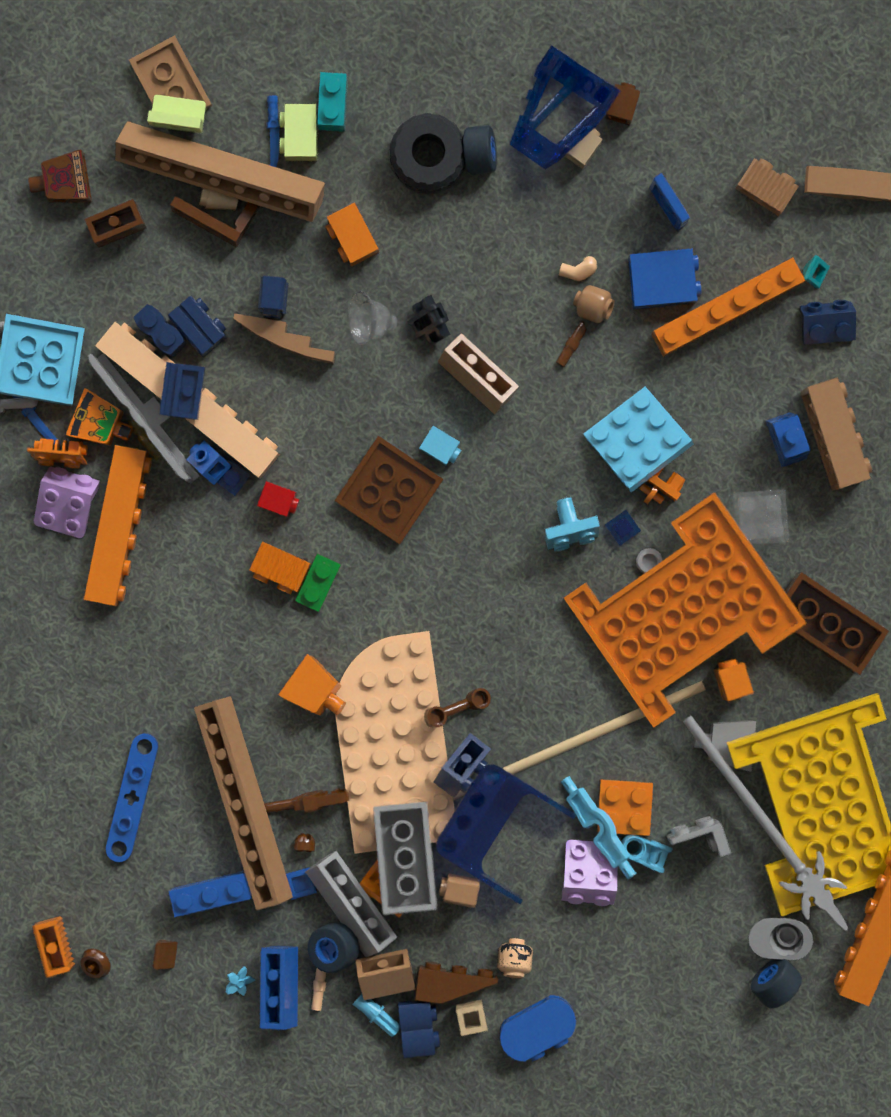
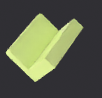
[147,95,206,133]

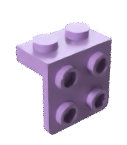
[34,467,100,538]
[562,840,618,906]

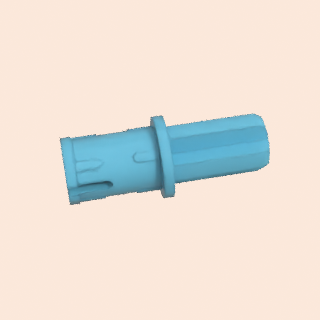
[352,994,401,1037]

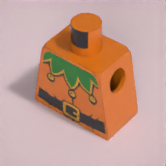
[66,388,133,446]

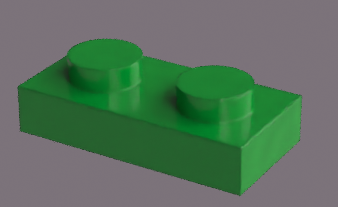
[295,554,341,612]

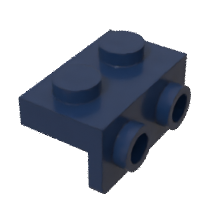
[800,299,856,345]

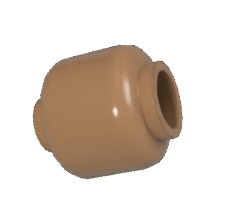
[574,285,614,323]

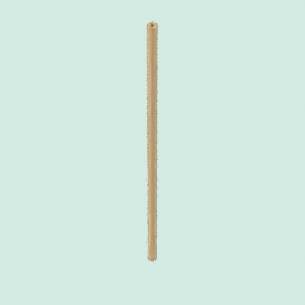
[453,681,705,801]

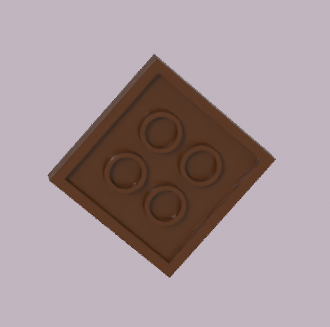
[335,436,444,544]

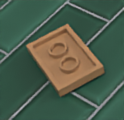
[129,35,212,131]

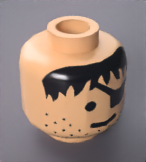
[498,938,533,978]

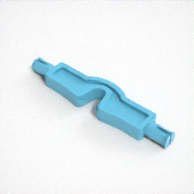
[561,776,637,880]

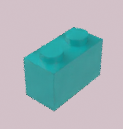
[317,72,348,132]

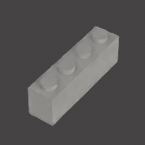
[305,851,397,957]

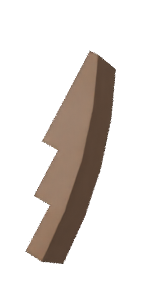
[804,166,891,202]
[234,314,335,364]

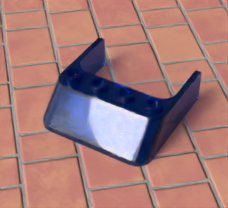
[436,764,576,904]

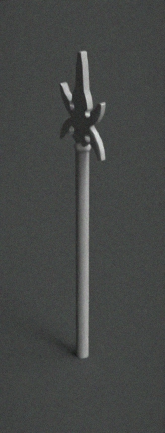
[683,716,848,930]

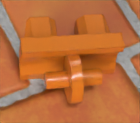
[639,468,685,504]

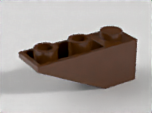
[415,962,498,1004]

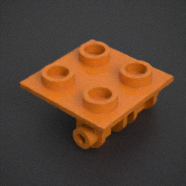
[27,438,88,468]

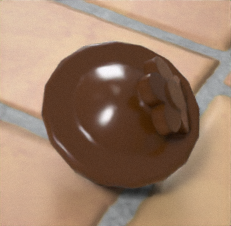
[81,948,111,978]

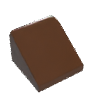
[153,940,178,969]

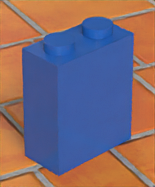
[628,248,701,309]

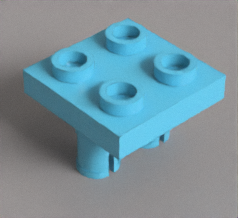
[545,498,600,551]

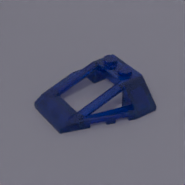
[510,45,621,170]

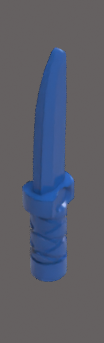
[266,96,281,167]
[12,396,58,444]

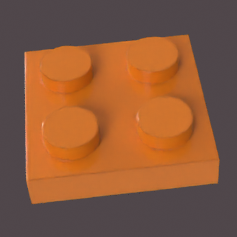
[597,779,653,836]

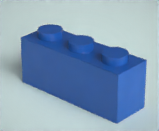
[169,871,253,917]
[260,946,298,1030]

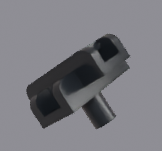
[407,295,451,344]

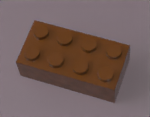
[785,572,889,675]

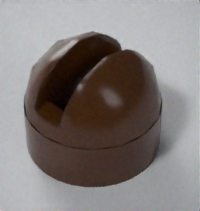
[294,833,315,852]

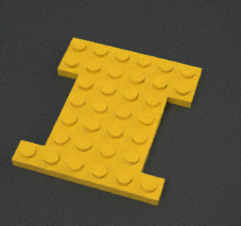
[726,693,891,916]

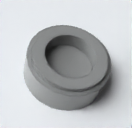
[636,548,663,573]

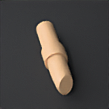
[311,968,326,1011]

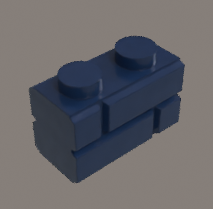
[168,296,227,358]

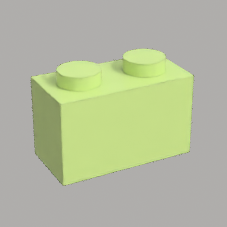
[280,104,317,161]

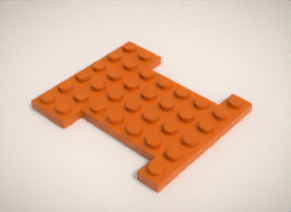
[564,492,806,728]

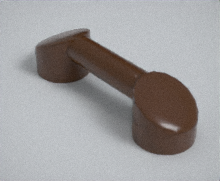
[424,688,491,728]

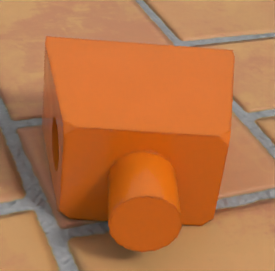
[278,654,346,716]

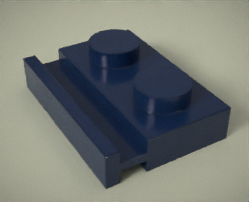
[159,362,206,420]

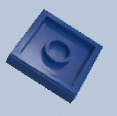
[649,173,690,231]

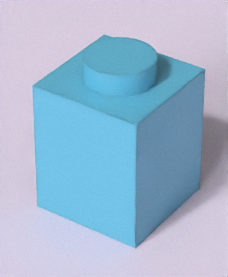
[419,426,461,465]

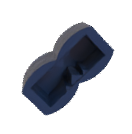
[258,276,289,320]
[134,304,187,358]
[398,1000,440,1058]

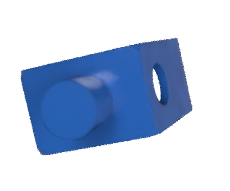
[766,412,810,467]

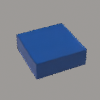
[286,867,317,900]

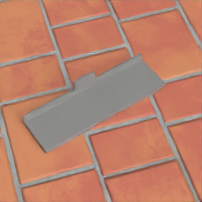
[88,354,200,483]

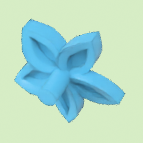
[226,966,255,996]

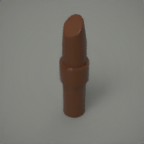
[556,321,587,367]

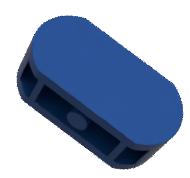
[500,995,576,1061]

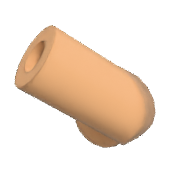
[559,256,597,281]

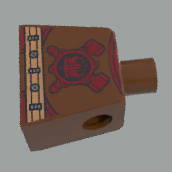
[28,149,92,203]

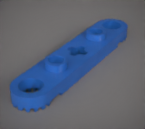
[106,733,158,862]

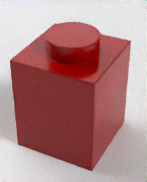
[257,481,300,517]

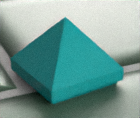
[803,255,830,289]

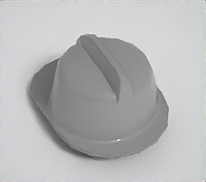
[749,918,813,960]

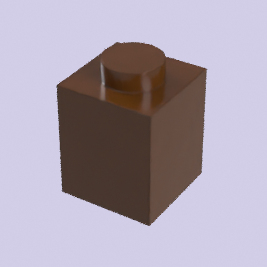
[605,82,640,126]

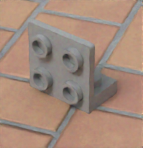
[666,816,731,857]

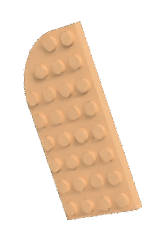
[335,631,459,854]

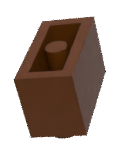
[85,199,147,248]

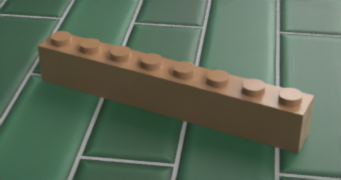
[115,121,325,222]
[194,696,293,910]

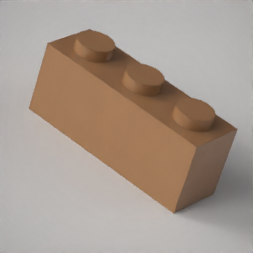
[438,333,519,415]

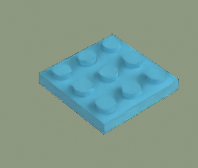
[0,314,85,406]
[584,387,694,492]

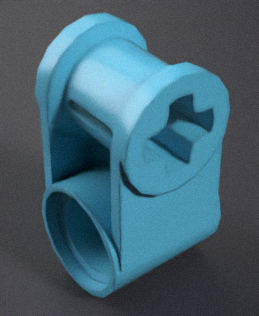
[621,834,673,873]

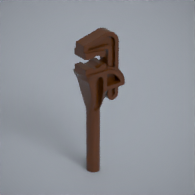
[264,788,350,813]

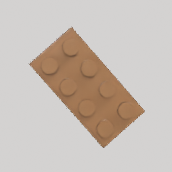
[800,378,872,491]

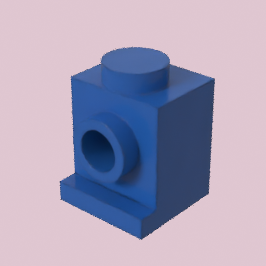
[186,441,231,485]

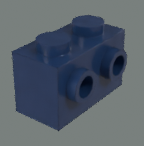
[433,733,491,798]

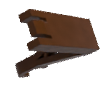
[170,196,260,248]

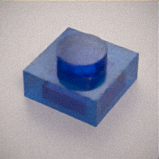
[217,460,251,496]
[605,510,641,546]

